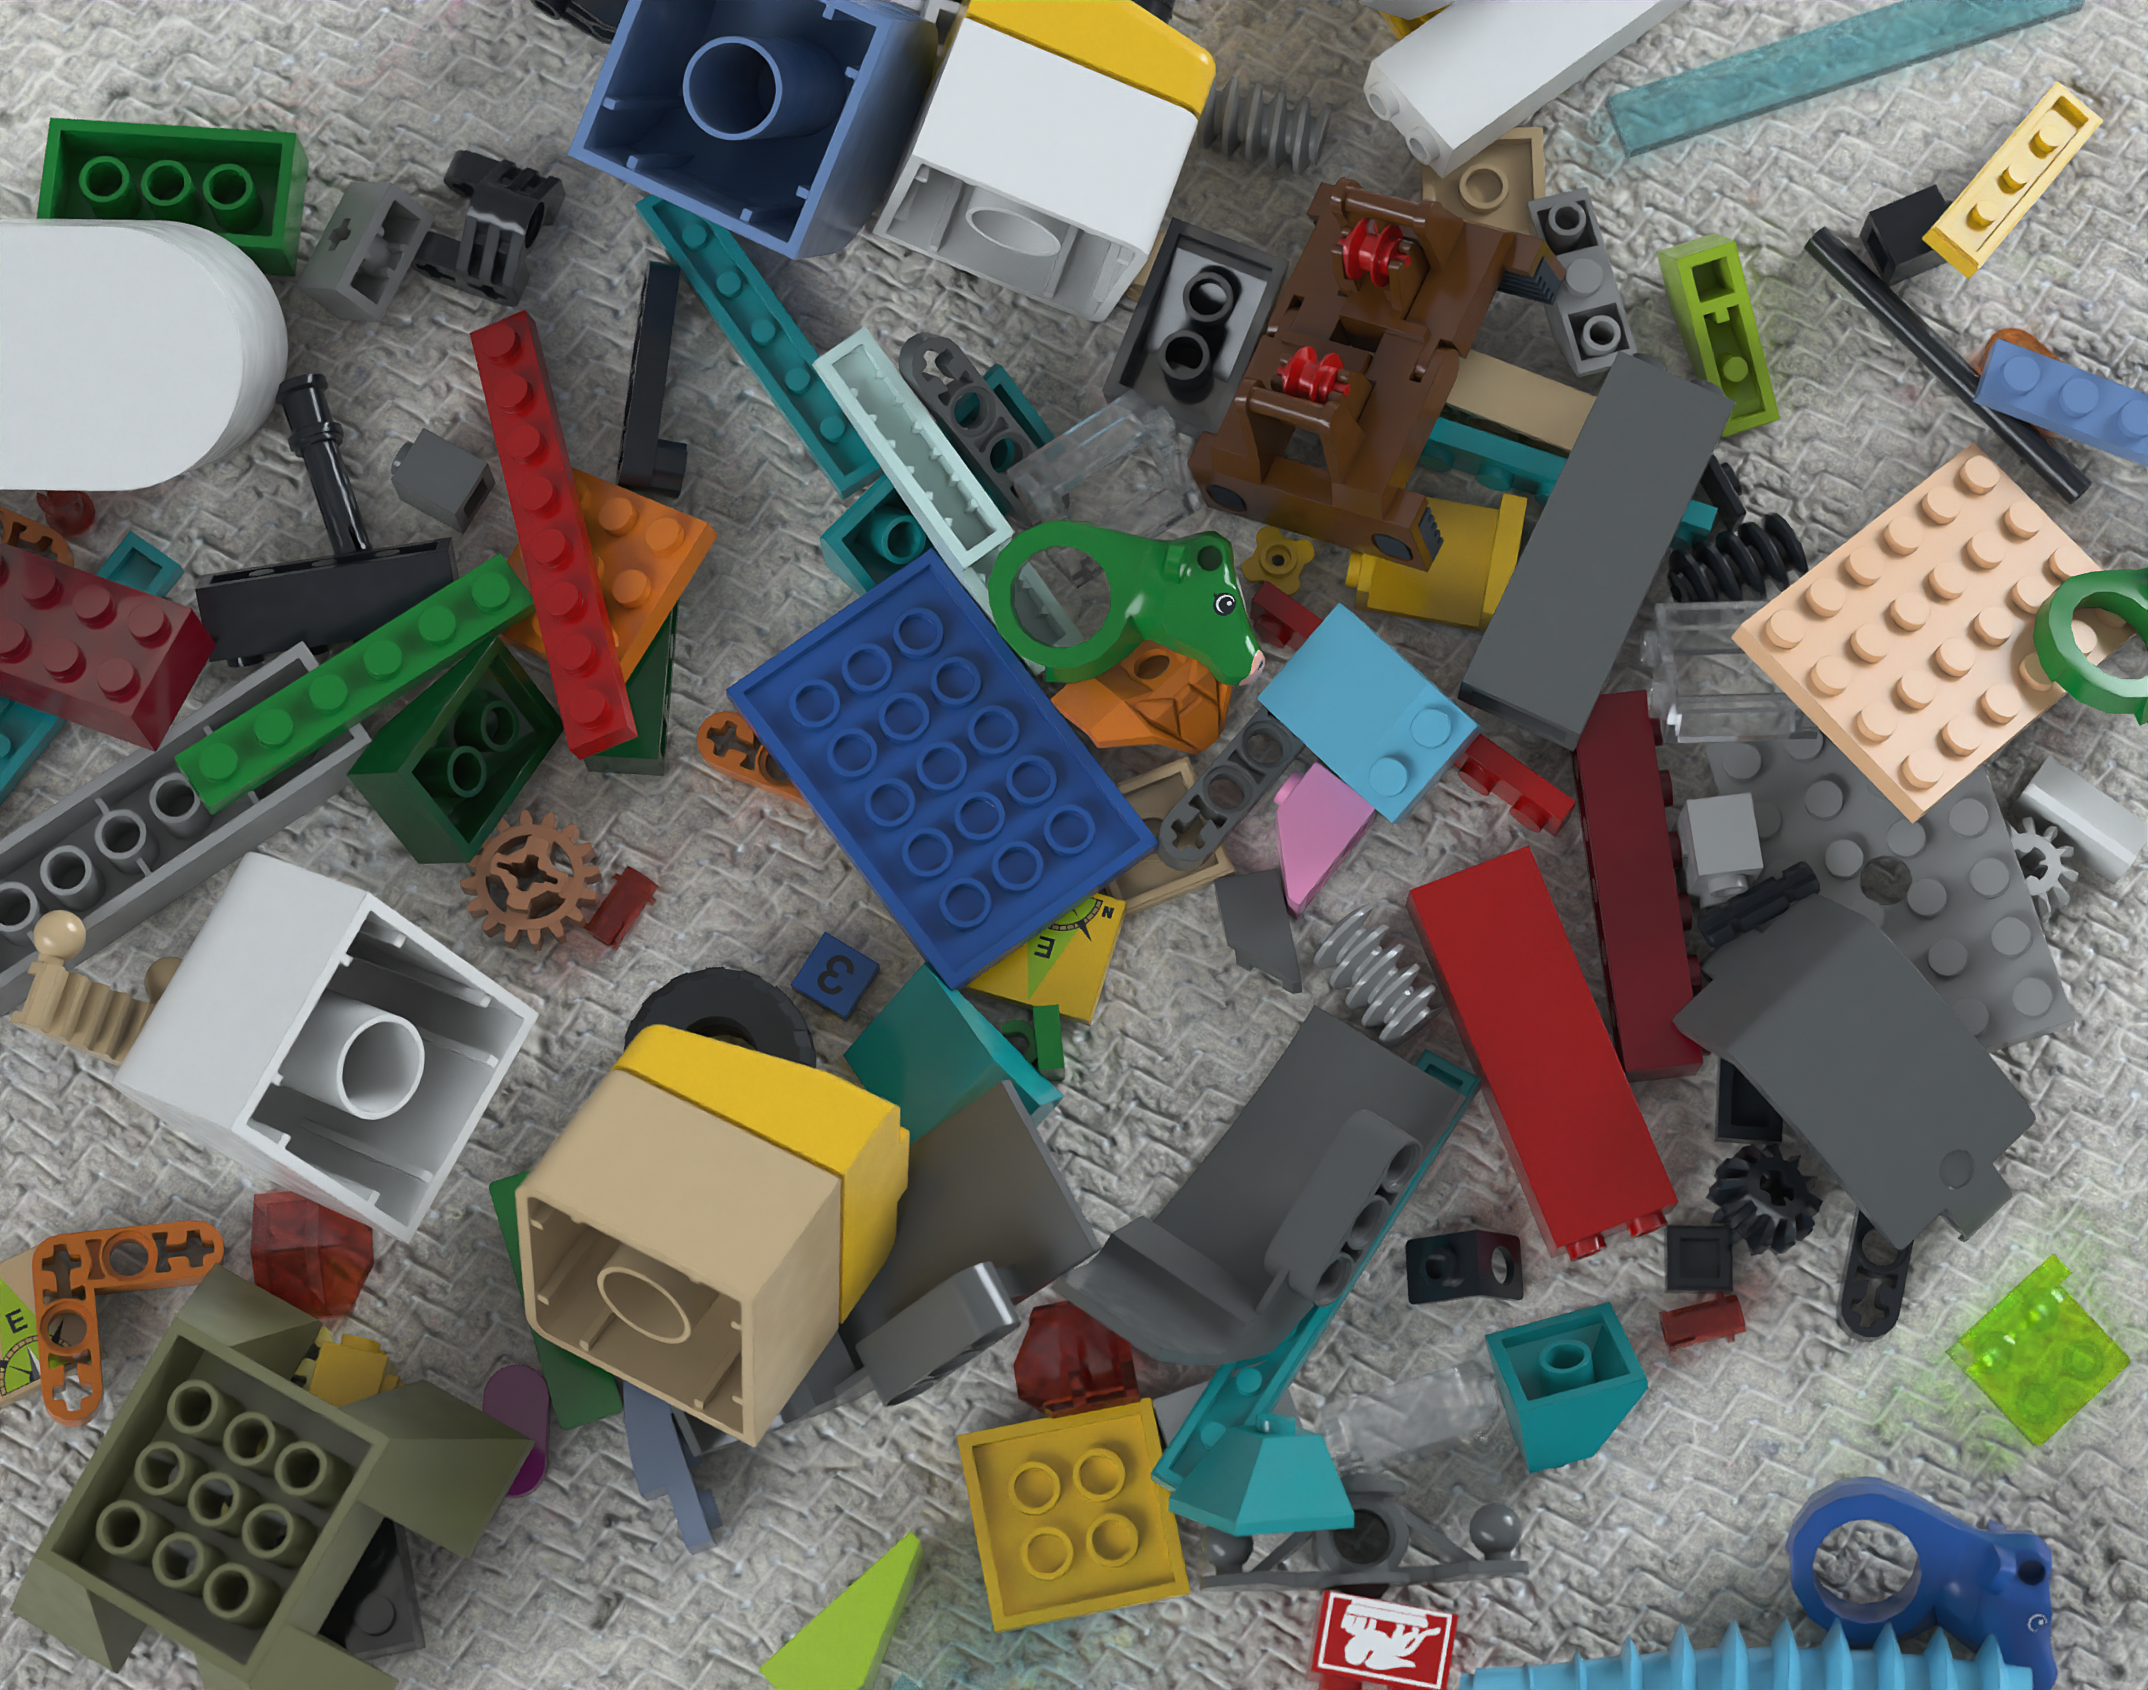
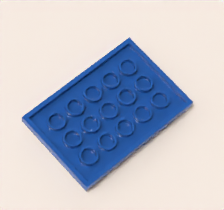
[726,548,1159,991]

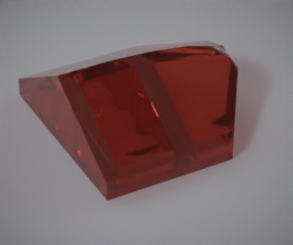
[250,1191,375,1319]
[1013,1300,1141,1419]

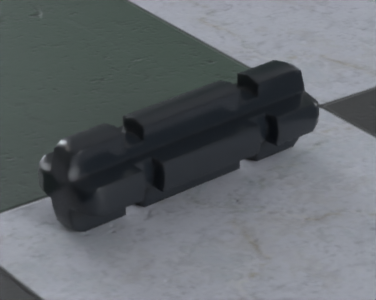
[1697,861,1820,948]

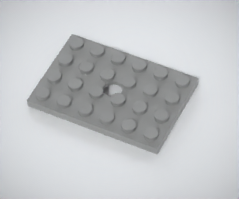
[1703,713,2075,1053]

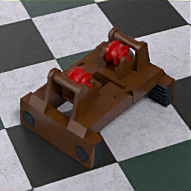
[1187,177,1566,572]

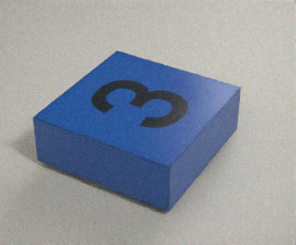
[791,932,880,1022]

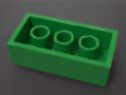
[36,118,309,276]

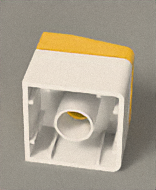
[872,0,1216,322]

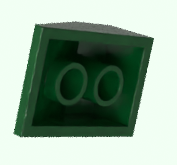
[346,635,564,864]

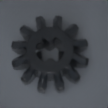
[1706,1143,1823,1257]

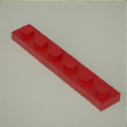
[1250,580,1576,837]

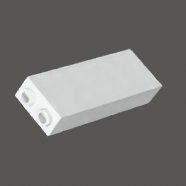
[1362,0,1690,179]

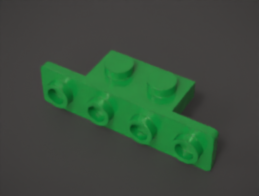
[489,1169,623,1431]

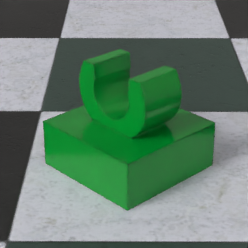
[1002,1004,1065,1082]

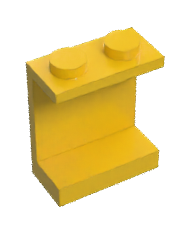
[1345,493,1528,632]

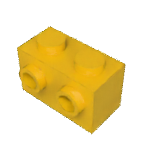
[308,1334,405,1408]

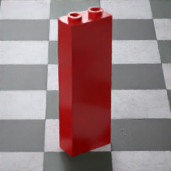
[1405,845,1679,1262]

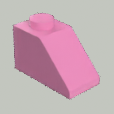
[1273,761,1376,920]

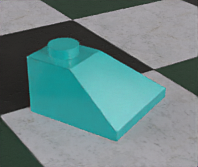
[1485,1302,1649,1474]
[1169,1414,1354,1536]

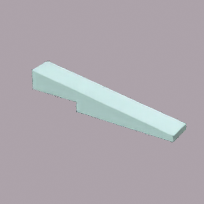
[812,326,1085,678]

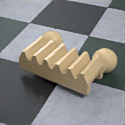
[9,910,183,1067]

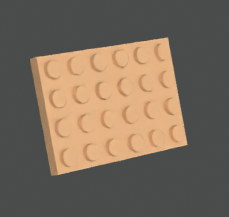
[1731,442,2138,824]

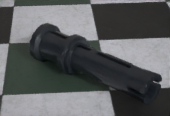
[275,373,374,555]

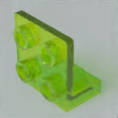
[1945,1253,2130,1447]

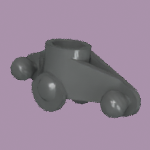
[1199,1472,1529,1599]

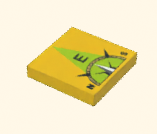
[966,893,1127,1026]

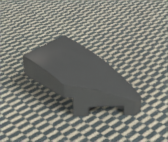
[1214,868,1302,994]

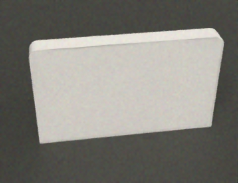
[2009,755,2148,885]

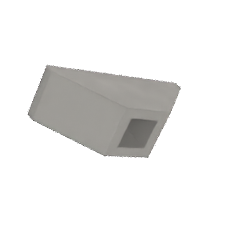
[1526,187,1638,378]

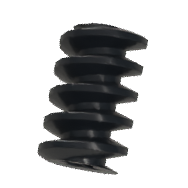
[1667,512,1809,630]

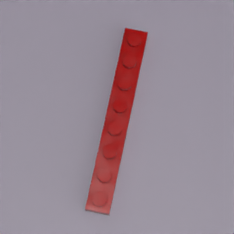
[470,310,638,760]

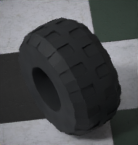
[623,967,817,1069]

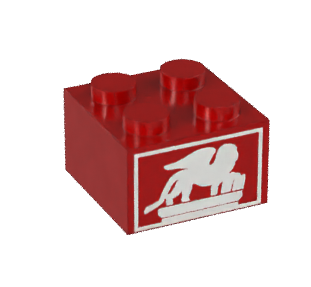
[1305,1590,1459,1690]

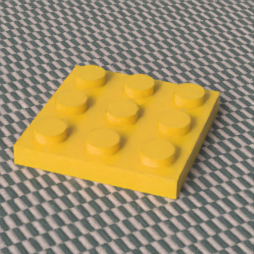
[957,1397,1191,1634]

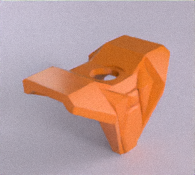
[1050,640,1233,755]

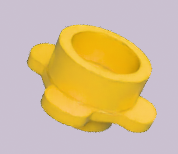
[1242,526,1315,596]

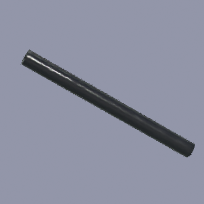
[1804,226,2093,505]

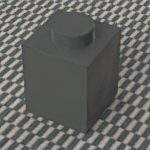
[391,428,496,534]

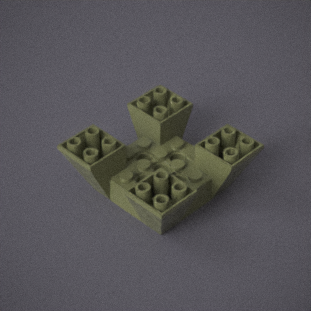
[10,1263,536,1690]

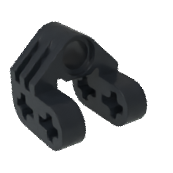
[410,150,566,307]

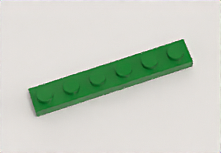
[174,553,536,815]

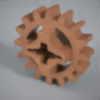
[460,810,602,951]

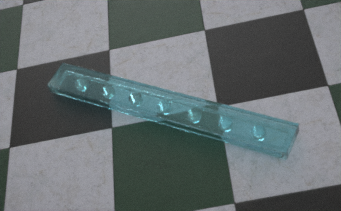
[1605,0,2085,159]

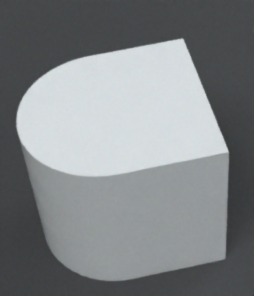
[0,218,288,491]
[111,852,539,1244]

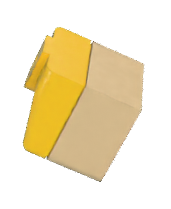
[515,1024,909,1448]

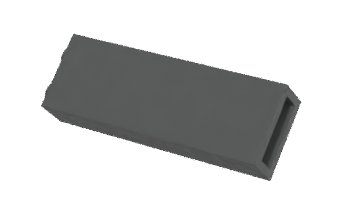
[1457,350,1735,752]

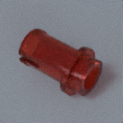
[36,490,96,538]
[583,866,659,951]
[1658,1291,1746,1353]

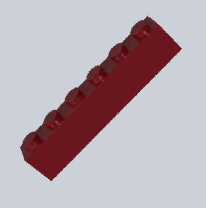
[1570,689,1711,1083]

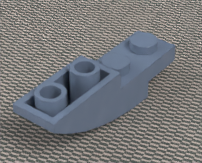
[623,1380,723,1555]

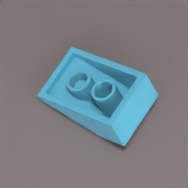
[1256,602,1485,824]

